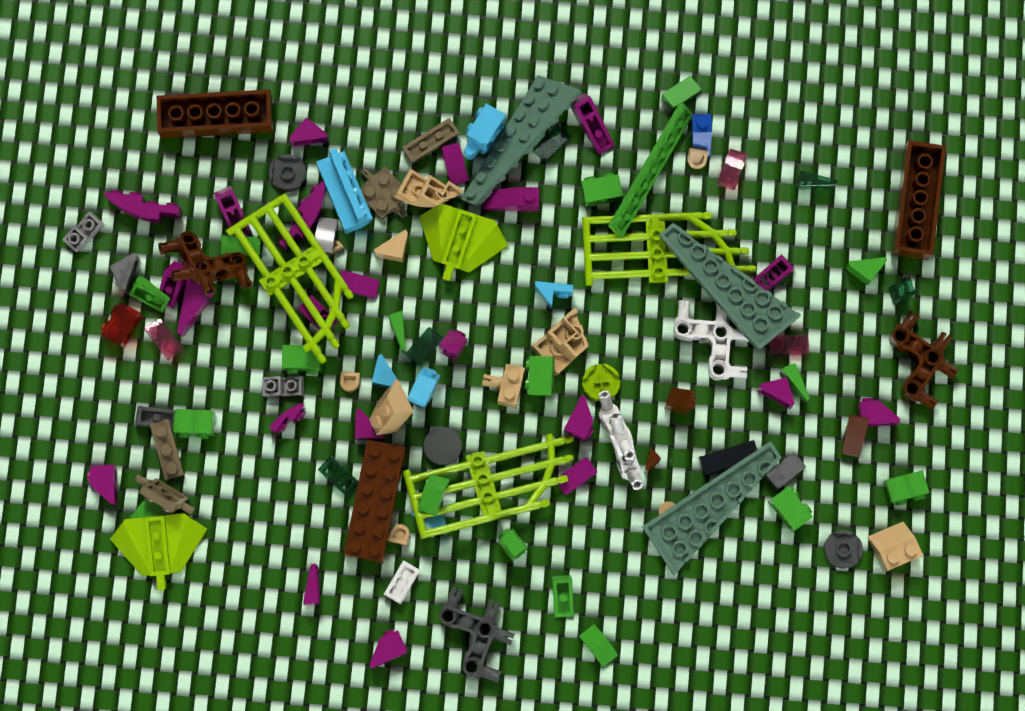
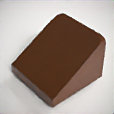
[644,448,661,474]

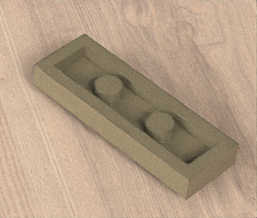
[402,118,460,164]
[150,419,185,480]

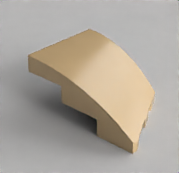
[394,168,463,207]
[531,308,589,376]

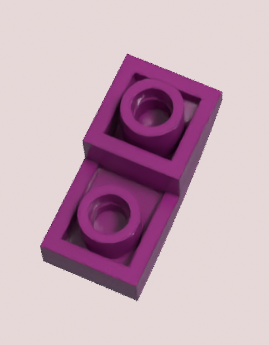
[269,403,306,435]

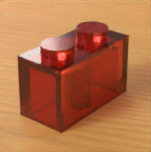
[101,302,143,349]

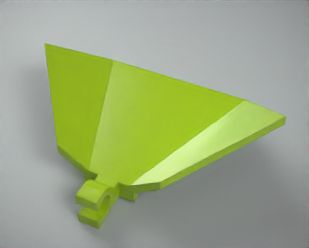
[419,204,508,281]
[110,513,207,590]

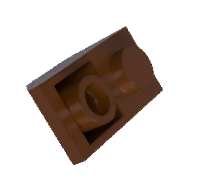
[664,387,697,416]

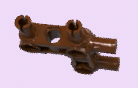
[158,231,252,296]
[889,311,959,411]

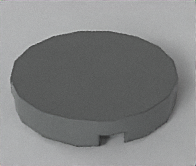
[269,154,307,192]
[424,427,462,465]
[823,530,863,569]

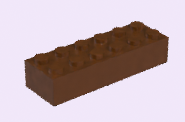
[156,89,274,139]
[891,140,946,260]
[344,440,406,564]

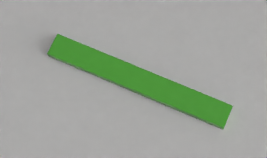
[608,103,692,238]

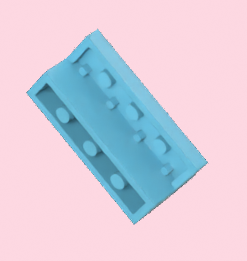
[316,148,373,234]

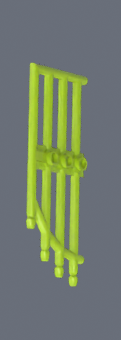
[226,193,354,364]
[582,212,756,286]
[403,433,574,539]

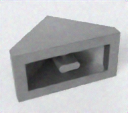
[109,253,140,294]

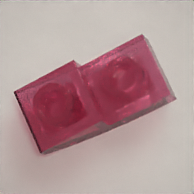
[717,149,748,190]
[144,318,184,360]
[769,334,810,356]

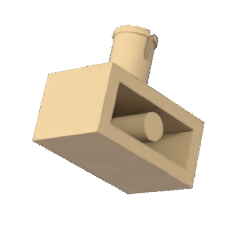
[482,364,525,409]

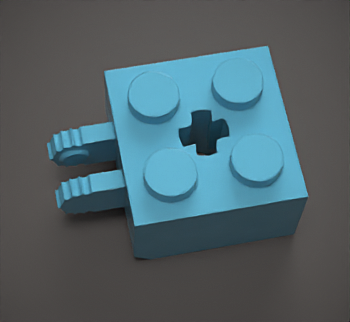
[464,103,506,160]

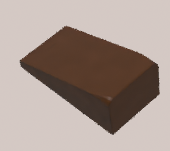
[841,415,869,457]

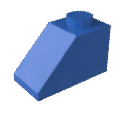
[690,114,712,157]

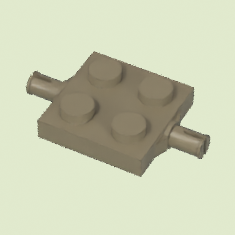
[360,167,408,220]
[134,474,195,515]

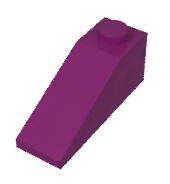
[570,94,615,154]
[214,186,254,237]
[482,187,539,212]
[177,279,214,337]

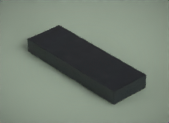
[699,440,757,476]

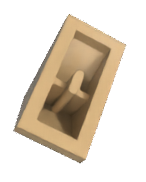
[374,229,408,262]

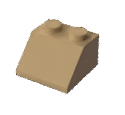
[369,380,413,435]
[868,522,923,573]

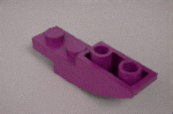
[279,181,326,252]
[104,190,182,224]

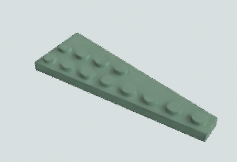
[461,75,583,208]
[658,223,801,351]
[641,441,782,575]

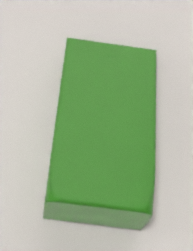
[661,76,702,112]
[220,235,261,256]
[129,275,170,313]
[388,311,406,354]
[780,363,810,403]
[552,575,574,618]

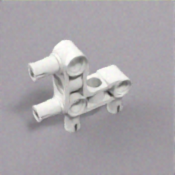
[673,300,749,381]
[598,391,643,490]

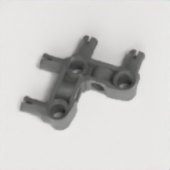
[439,586,515,683]

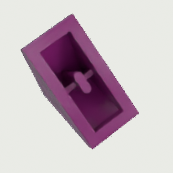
[289,117,329,146]
[757,377,794,409]
[355,408,386,441]

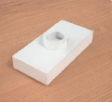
[384,560,420,604]

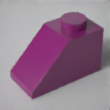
[159,261,187,309]
[439,330,468,362]
[563,395,595,442]
[856,398,900,427]
[87,465,118,506]
[369,629,408,669]

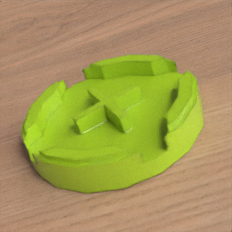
[582,364,620,402]

